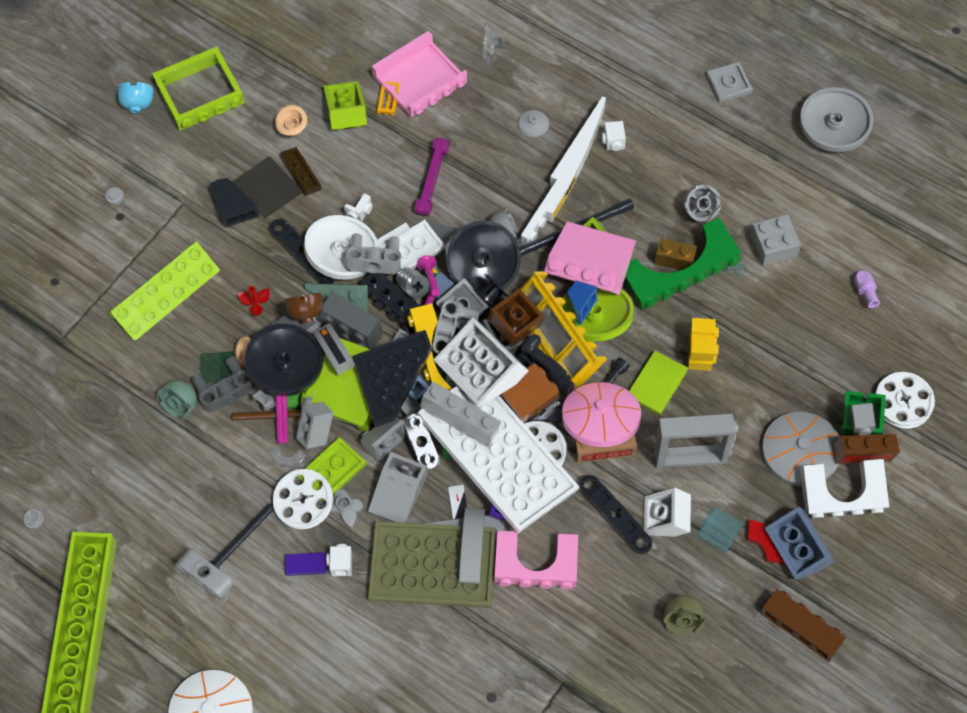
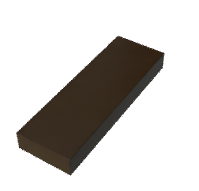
[280,147,322,196]

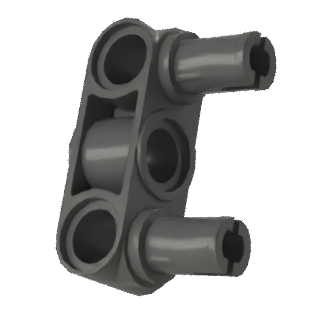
[192,356,254,412]

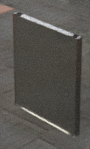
[232,156,302,219]

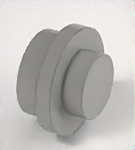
[105,187,124,205]
[23,509,44,529]

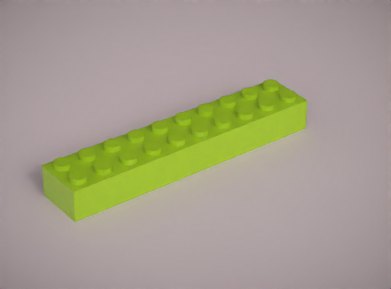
[42,532,117,713]

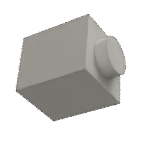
[850,403,875,436]

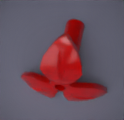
[238,286,270,316]

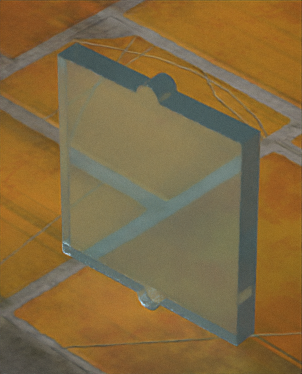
[697,507,744,553]

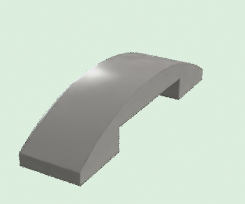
[459,508,485,584]

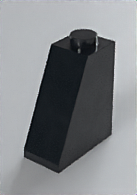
[210,178,260,228]

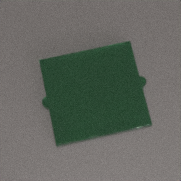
[199,351,235,383]

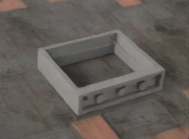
[654,414,738,469]

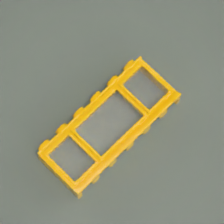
[521,272,607,389]

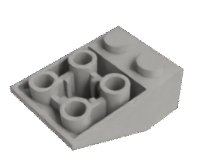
[368,452,428,523]

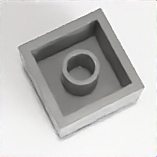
[750,214,801,266]

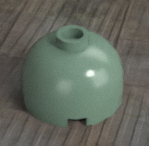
[157,380,197,419]

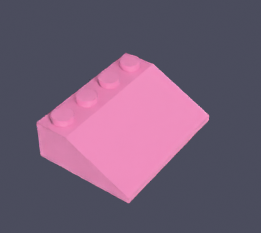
[544,222,636,295]

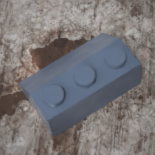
[765,507,836,580]

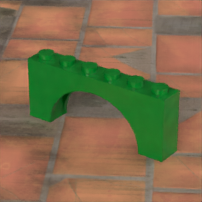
[624,218,742,310]

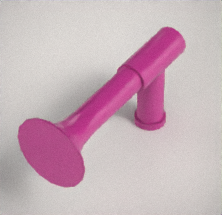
[417,255,440,305]

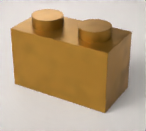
[655,238,697,270]

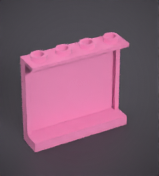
[372,31,467,118]

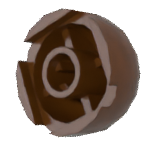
[284,292,324,323]

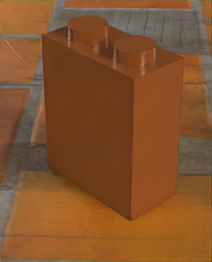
[499,363,559,423]

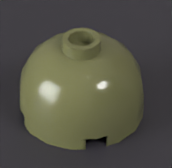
[663,595,705,635]

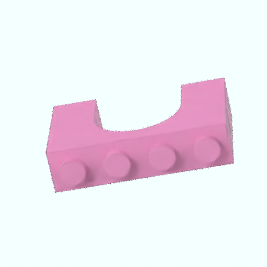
[495,531,578,590]

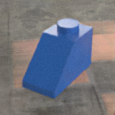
[567,281,598,325]

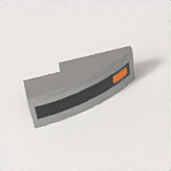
[313,323,355,376]

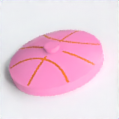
[562,382,641,447]

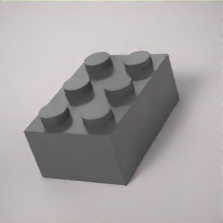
[321,292,383,349]

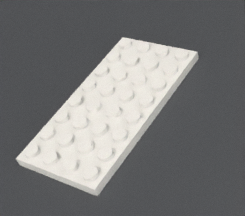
[417,385,579,533]

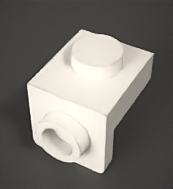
[344,194,373,222]

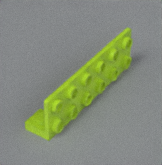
[107,241,220,341]

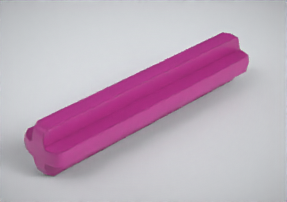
[276,395,288,444]

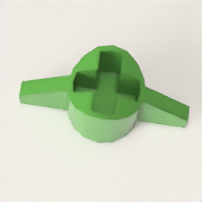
[287,394,300,409]

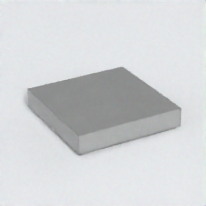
[706,62,753,103]

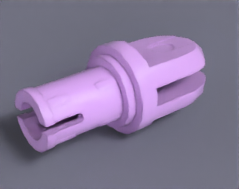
[854,271,880,308]

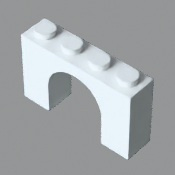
[800,459,889,518]

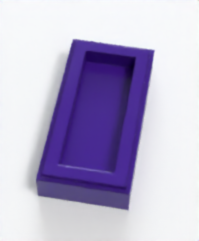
[286,552,327,576]

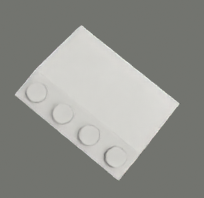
[434,317,529,407]

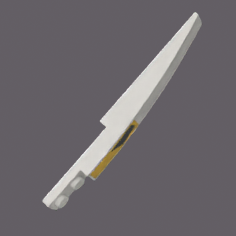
[521,97,606,245]

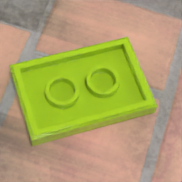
[629,351,689,416]
[297,437,367,503]

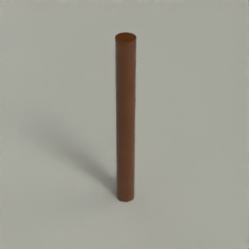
[232,409,302,421]

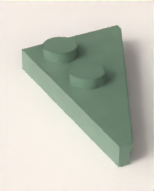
[305,283,368,312]

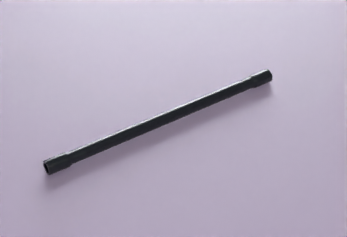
[447,198,634,286]

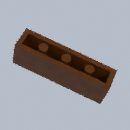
[760,589,846,662]

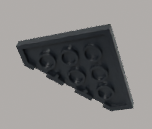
[352,330,433,427]

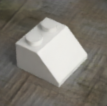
[644,488,691,537]

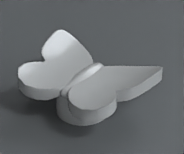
[321,489,363,528]

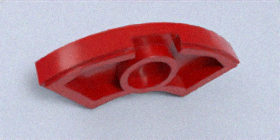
[747,520,786,564]

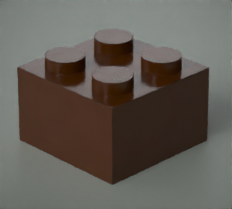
[487,288,545,347]

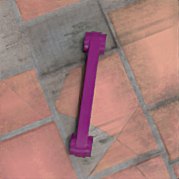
[415,138,450,216]

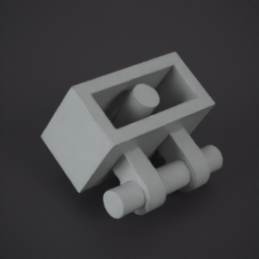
[296,396,334,449]

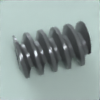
[396,267,429,298]

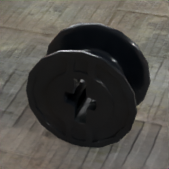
[472,273,509,308]

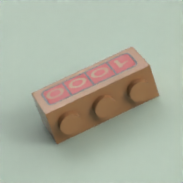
[574,434,637,463]

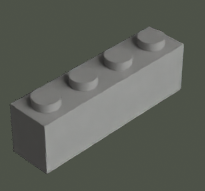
[420,382,502,447]

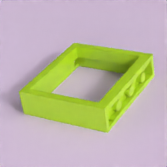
[152,46,245,131]

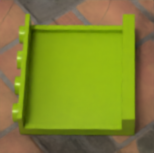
[301,338,373,433]

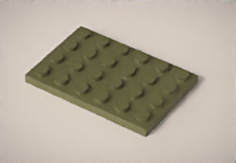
[368,521,496,608]

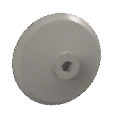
[517,110,549,137]

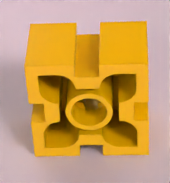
[688,318,719,371]

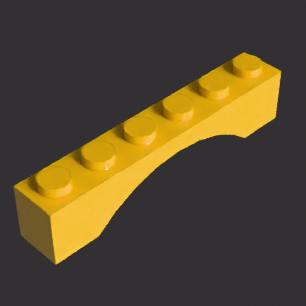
[407,303,453,391]

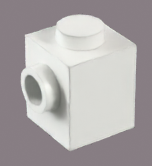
[602,121,626,151]
[326,544,352,576]

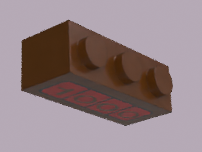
[832,434,900,464]

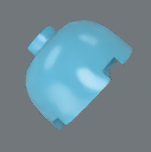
[118,82,154,113]

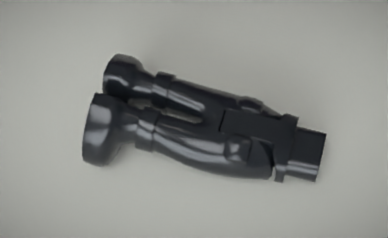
[518,334,575,395]

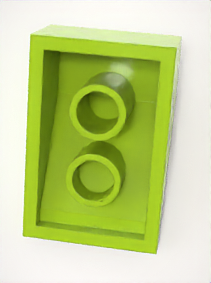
[323,81,367,130]

